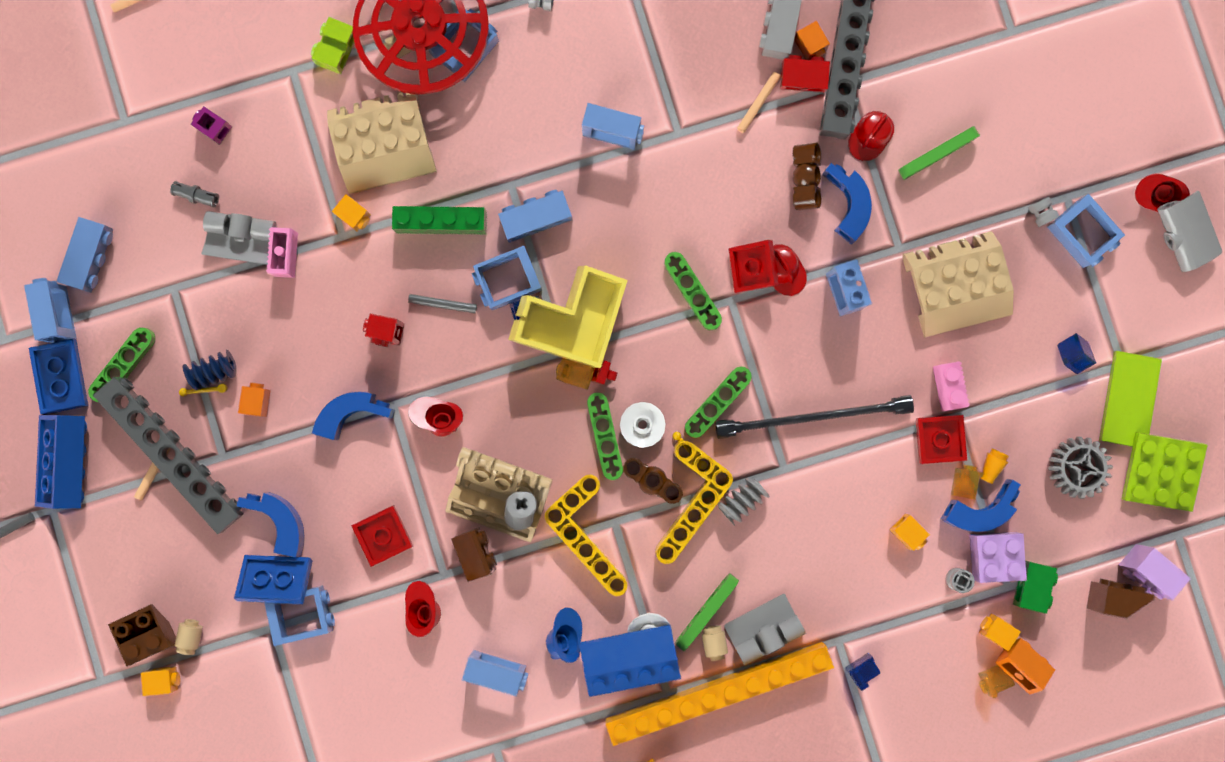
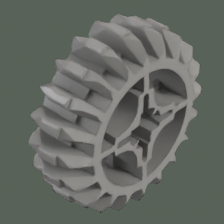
[1048,437,1113,499]

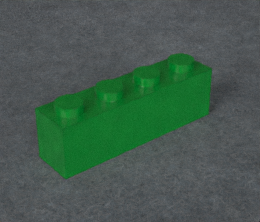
[392,206,487,235]

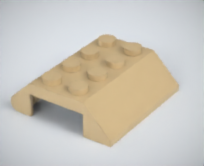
[327,92,437,194]
[903,231,1014,338]
[445,447,553,543]

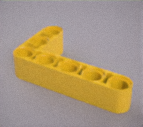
[655,441,733,564]
[545,474,627,596]

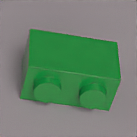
[1013,560,1058,614]

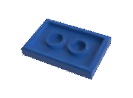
[29,339,88,415]
[234,555,313,604]

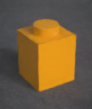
[331,194,371,232]
[889,514,930,551]
[979,614,1021,651]
[141,666,181,696]

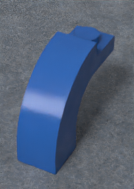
[822,163,872,245]
[311,392,395,440]
[940,479,1021,532]
[237,492,305,558]

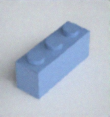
[498,190,573,243]
[56,217,113,293]

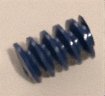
[182,350,237,390]

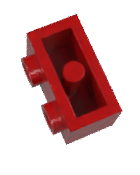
[780,55,830,93]
[363,313,404,347]

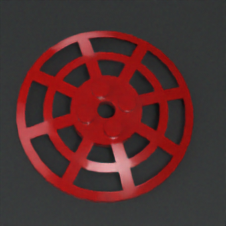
[353,0,489,94]

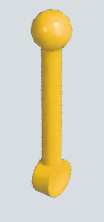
[179,384,227,397]
[672,432,707,470]

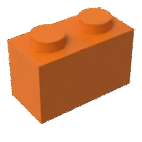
[995,638,1055,695]

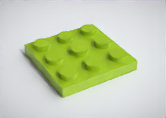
[1121,432,1208,512]

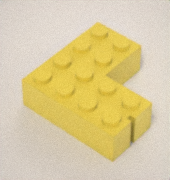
[508,265,628,368]

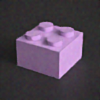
[969,532,1027,583]
[1119,544,1191,600]

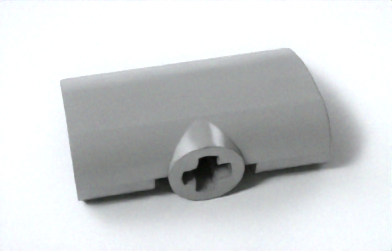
[1157,191,1223,272]
[201,211,277,265]
[724,594,806,666]

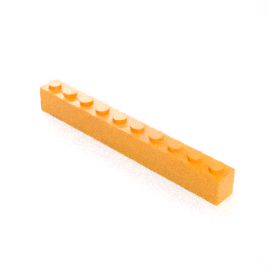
[605,642,834,746]

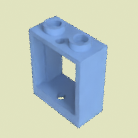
[428,9,499,82]
[582,103,645,150]
[1047,194,1125,268]
[471,246,542,311]
[826,259,872,317]
[24,278,77,343]
[264,585,335,646]
[462,650,529,696]

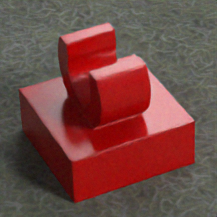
[589,360,618,385]

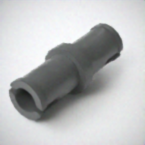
[170,181,219,208]

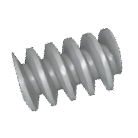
[718,478,770,526]
[504,491,536,530]

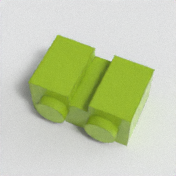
[311,17,354,74]

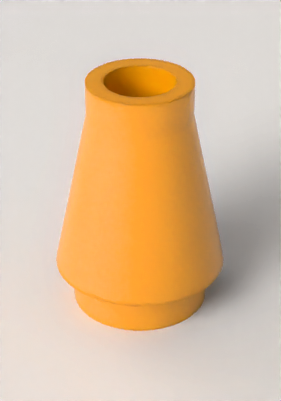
[980,448,1009,484]

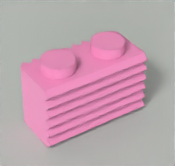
[266,227,298,278]
[933,361,970,411]

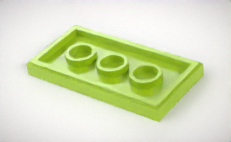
[1099,351,1162,447]

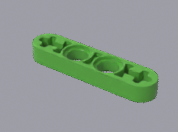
[898,126,980,180]
[664,252,722,330]
[88,327,156,402]
[685,367,752,438]
[587,393,623,480]
[675,573,739,651]

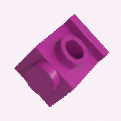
[190,106,232,145]

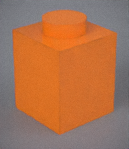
[794,20,830,60]
[238,382,271,417]

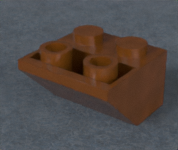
[451,527,497,582]
[1087,578,1155,618]
[108,604,176,667]

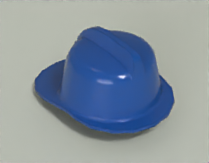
[546,608,582,663]

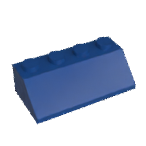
[35,415,87,509]
[579,625,681,697]

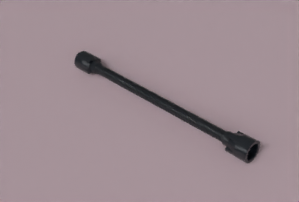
[715,395,914,439]

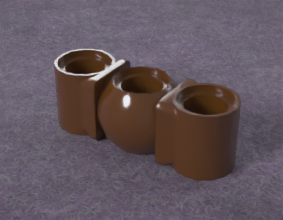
[792,143,822,210]
[623,458,683,504]

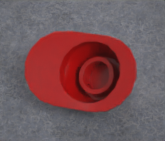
[848,111,894,161]
[1135,173,1190,212]
[773,244,807,296]
[408,396,463,437]
[405,581,441,637]

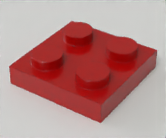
[728,240,779,293]
[916,415,968,464]
[351,505,414,567]

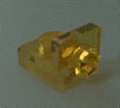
[556,358,595,390]
[951,465,984,500]
[978,665,1015,699]

